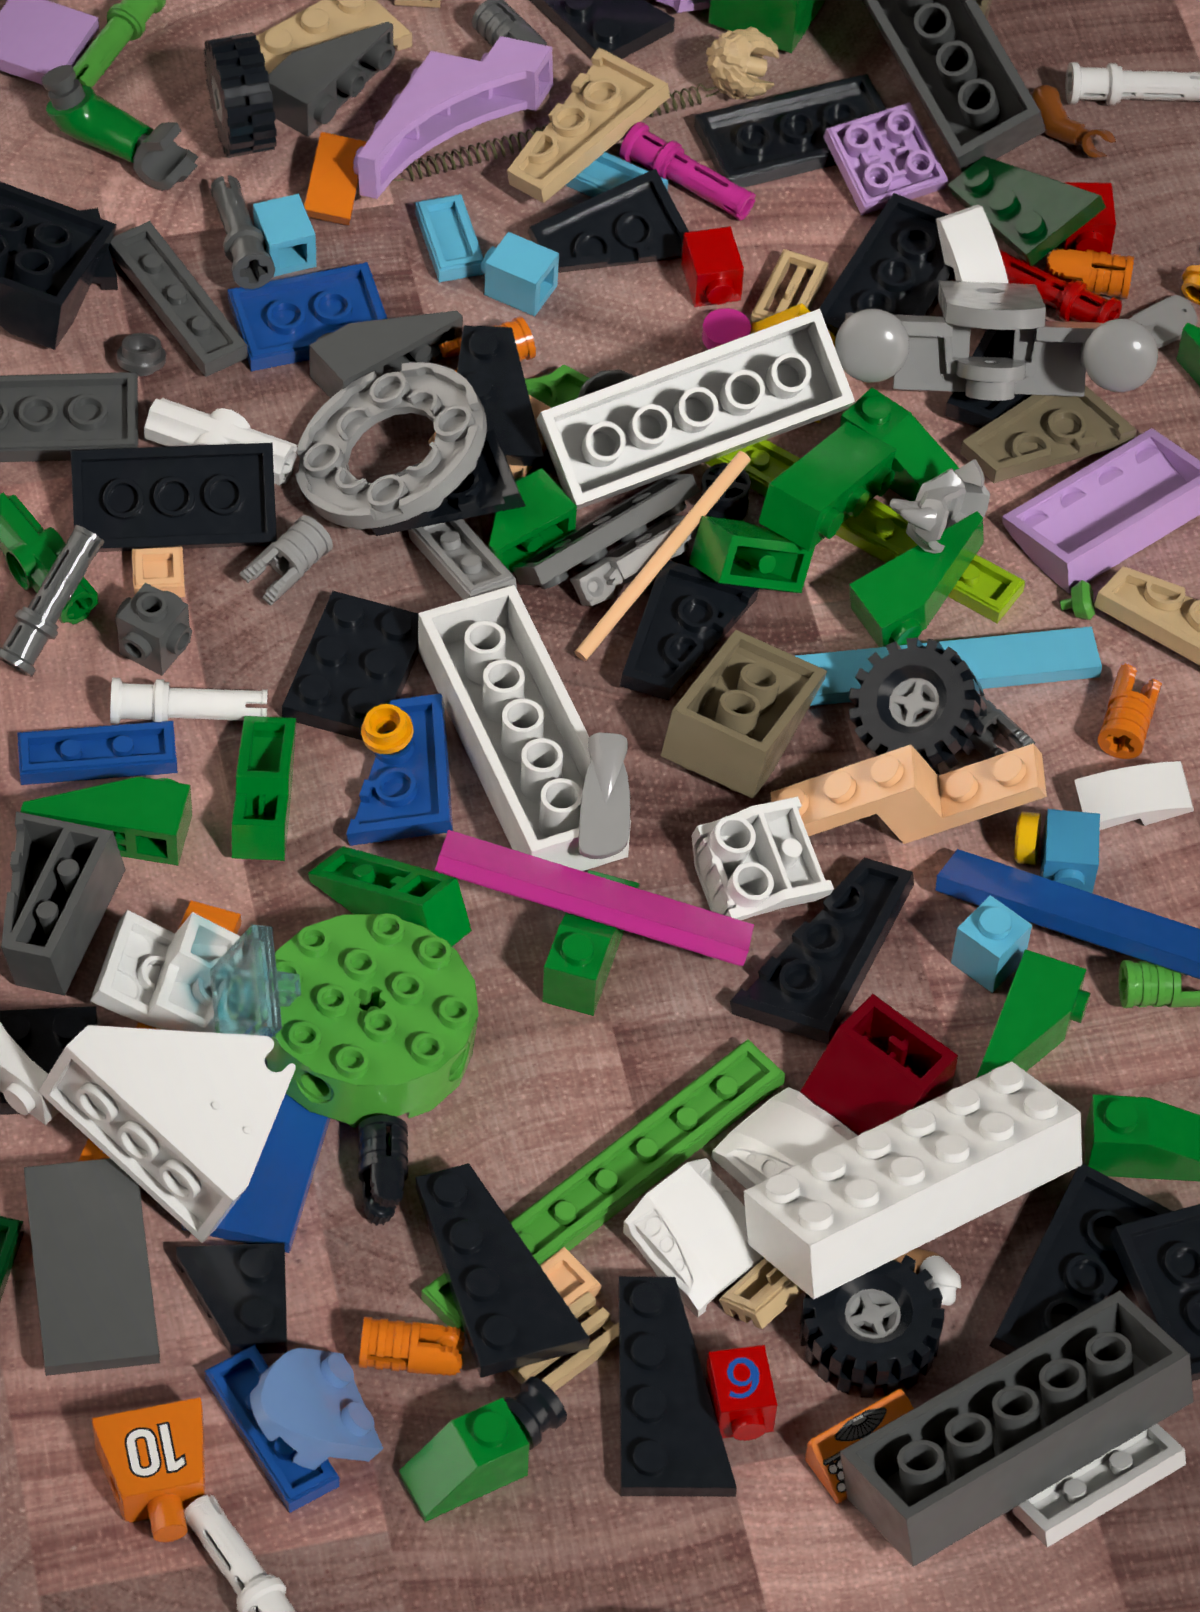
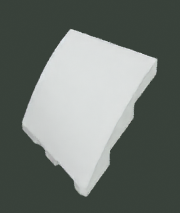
[90,910,260,1035]

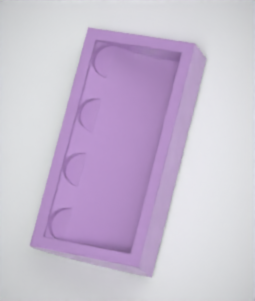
[1002,428,1200,593]

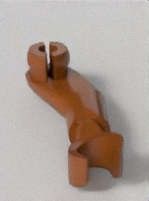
[1031,85,1116,158]

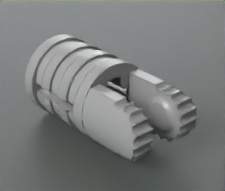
[240,515,333,606]

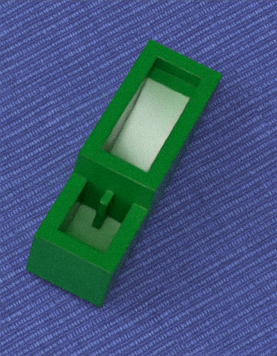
[232,716,296,861]

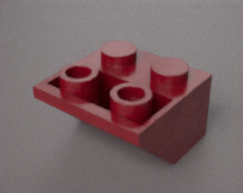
[800,994,958,1136]

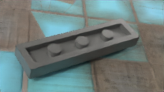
[109,221,248,377]
[512,474,700,589]

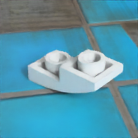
[936,205,1008,283]
[1075,761,1194,830]

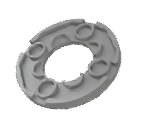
[295,362,487,530]

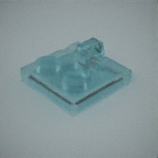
[210,925,301,1038]

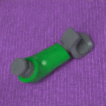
[42,65,199,191]

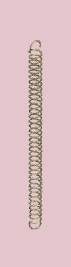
[393,84,719,181]

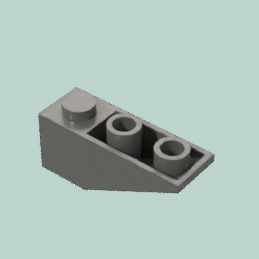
[268,22,395,137]

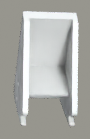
[38,1025,296,1243]

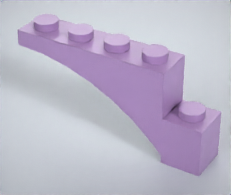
[353,36,553,199]

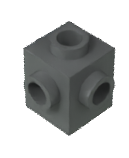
[115,583,192,676]

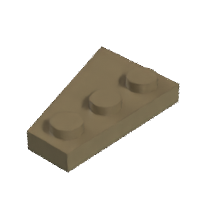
[960,385,1137,483]

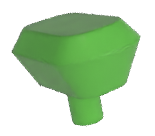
[1060,580,1095,620]

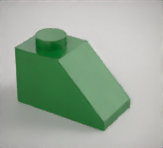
[489,468,577,573]
[689,516,815,593]
[399,1397,529,1522]

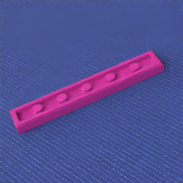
[435,830,754,966]

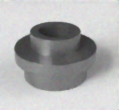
[117,333,166,376]

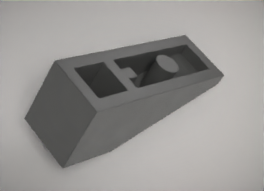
[309,310,463,398]

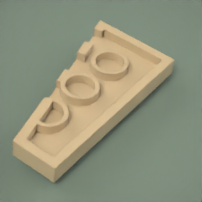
[256,0,412,74]
[507,48,670,203]
[1094,566,1200,665]

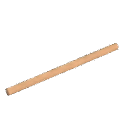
[574,451,751,661]

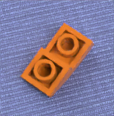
[304,132,367,226]

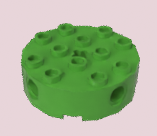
[258,913,478,1125]

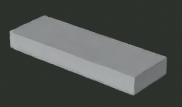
[408,519,517,600]

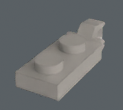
[570,516,699,606]

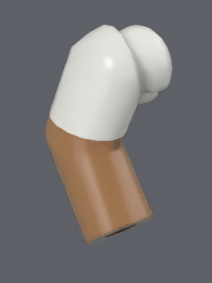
[894,1248,961,1306]

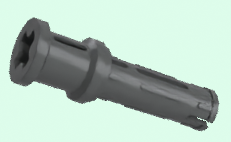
[210,175,275,289]
[0,525,105,677]

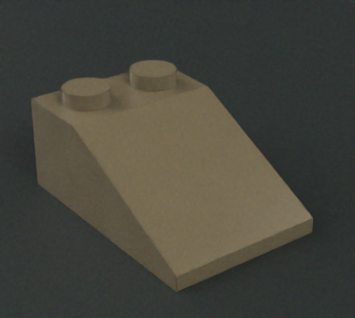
[661,630,827,799]

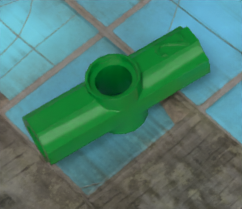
[0,492,98,625]

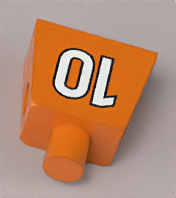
[92,1397,205,1542]

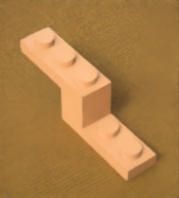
[770,744,1047,844]

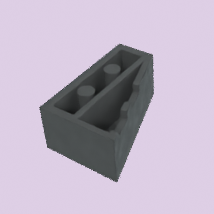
[1,811,126,996]

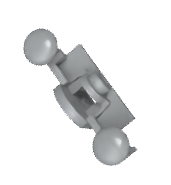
[835,281,1158,401]

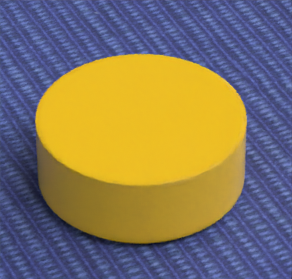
[1014,812,1041,865]

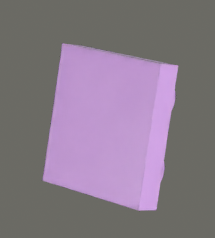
[0,0,99,85]
[823,102,949,215]

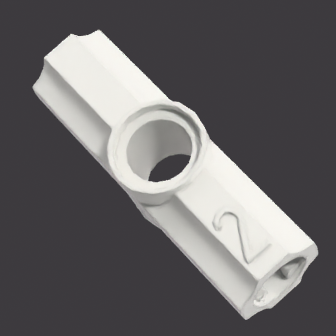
[144,398,297,485]

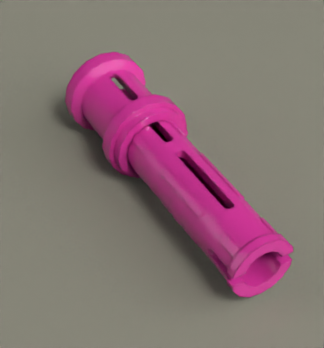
[619,122,756,221]

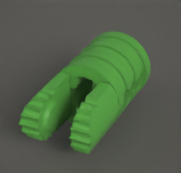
[1119,960,1200,1008]

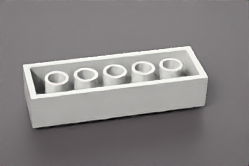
[536,309,855,510]
[418,585,631,871]
[744,1061,1082,1299]

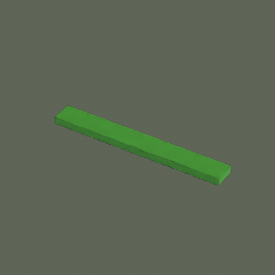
[421,1039,785,1333]

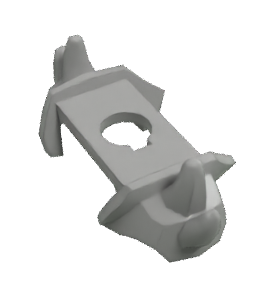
[889,460,990,554]

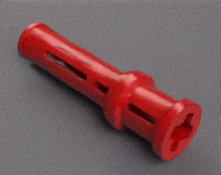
[999,248,1122,323]

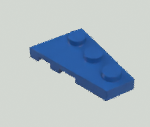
[346,693,453,846]

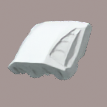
[692,797,834,920]
[711,1087,857,1189]
[623,1158,764,1317]

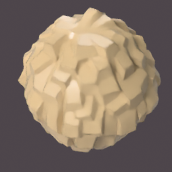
[706,27,779,100]

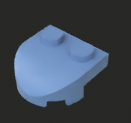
[250,1348,384,1470]

